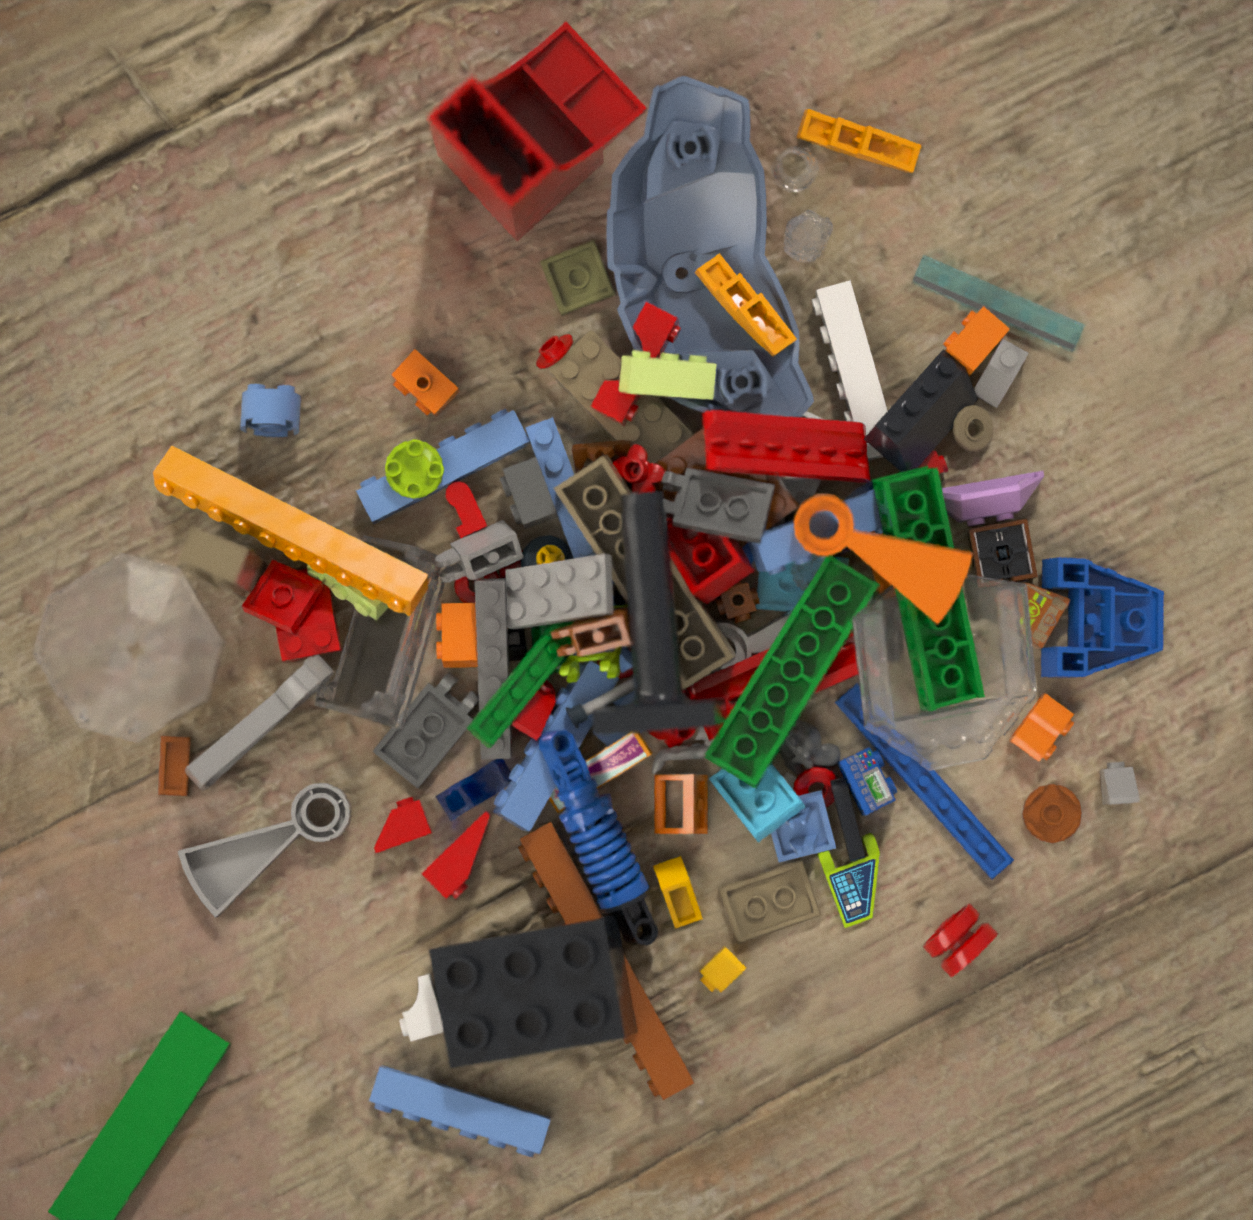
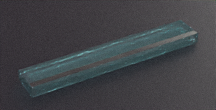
[911,255,1085,353]

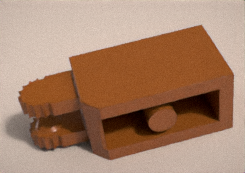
[551,607,631,657]

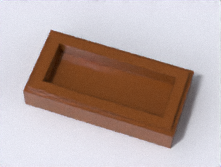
[158,736,191,796]

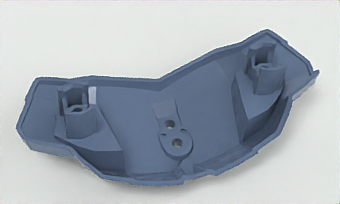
[606,76,814,417]

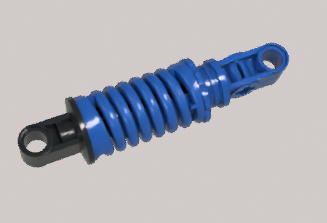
[539,730,658,945]

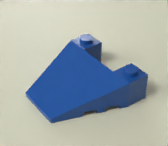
[1041,557,1164,678]

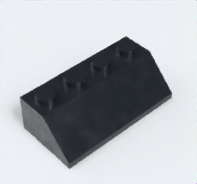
[864,349,978,472]

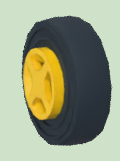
[521,535,573,567]

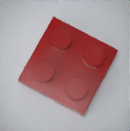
[242,560,324,634]

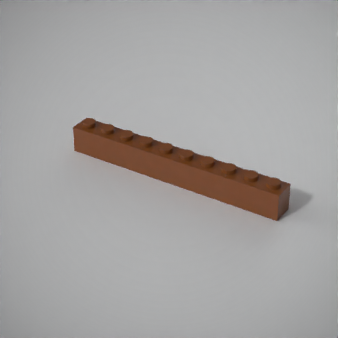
[518,822,694,1100]

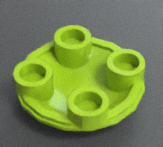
[385,439,444,499]

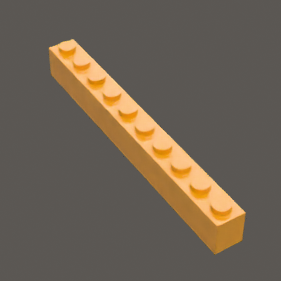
[153,446,428,616]

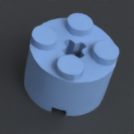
[240,384,301,437]

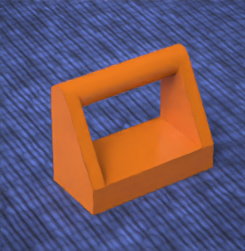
[654,774,708,834]

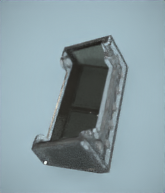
[314,535,450,731]

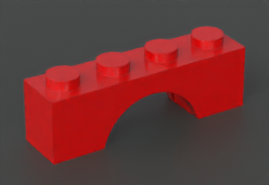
[590,301,681,426]

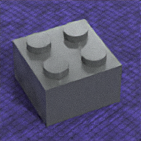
[500,457,558,529]

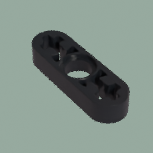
[830,777,865,862]

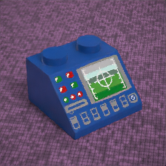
[837,747,898,816]

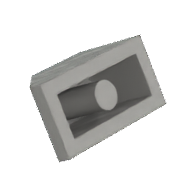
[974,339,1029,408]
[1100,762,1140,805]

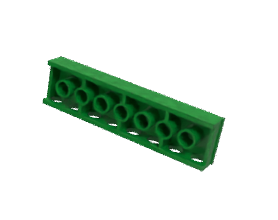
[872,466,985,711]
[704,555,880,789]
[48,1011,232,1220]

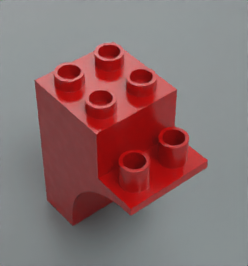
[427,21,647,241]

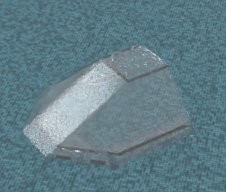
[852,574,1037,771]

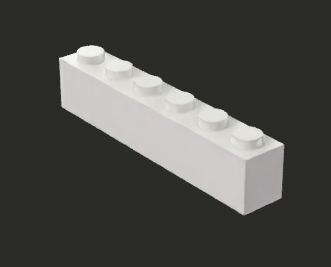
[812,281,887,461]

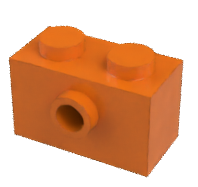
[943,306,1010,376]
[391,349,460,417]
[436,603,478,668]

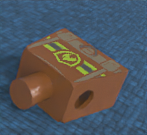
[994,583,1070,650]

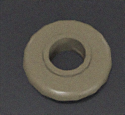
[953,405,994,452]

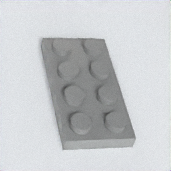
[506,554,613,630]

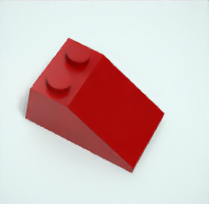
[667,518,755,604]
[275,569,343,663]
[421,811,492,899]

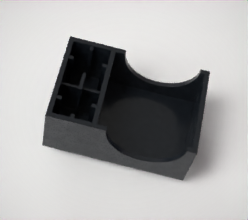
[429,915,638,1069]

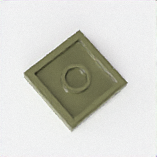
[540,240,616,317]

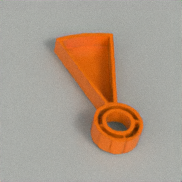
[794,494,972,624]

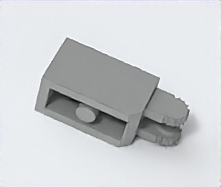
[434,520,523,583]

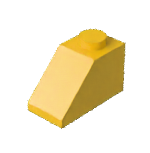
[653,856,703,929]
[699,946,747,992]

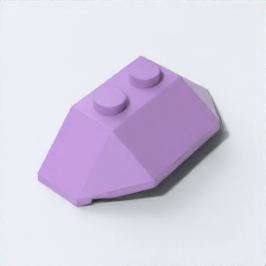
[942,471,1044,527]

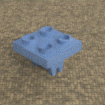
[771,790,836,862]

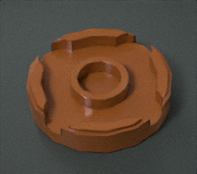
[1022,784,1082,843]

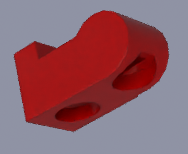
[445,481,488,538]

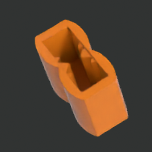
[1009,693,1074,762]

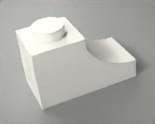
[399,973,444,1041]

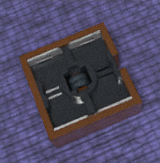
[967,519,1038,589]

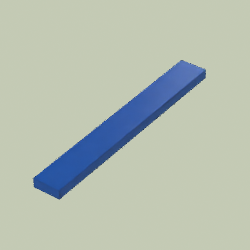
[835,683,1014,880]

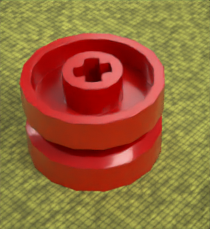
[922,903,998,978]

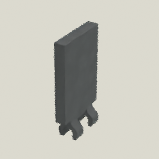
[662,468,775,544]
[373,672,479,789]

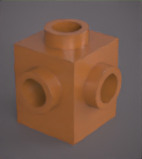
[715,581,760,624]

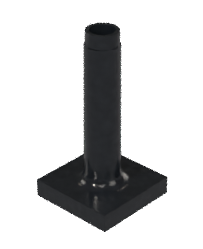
[592,491,727,735]

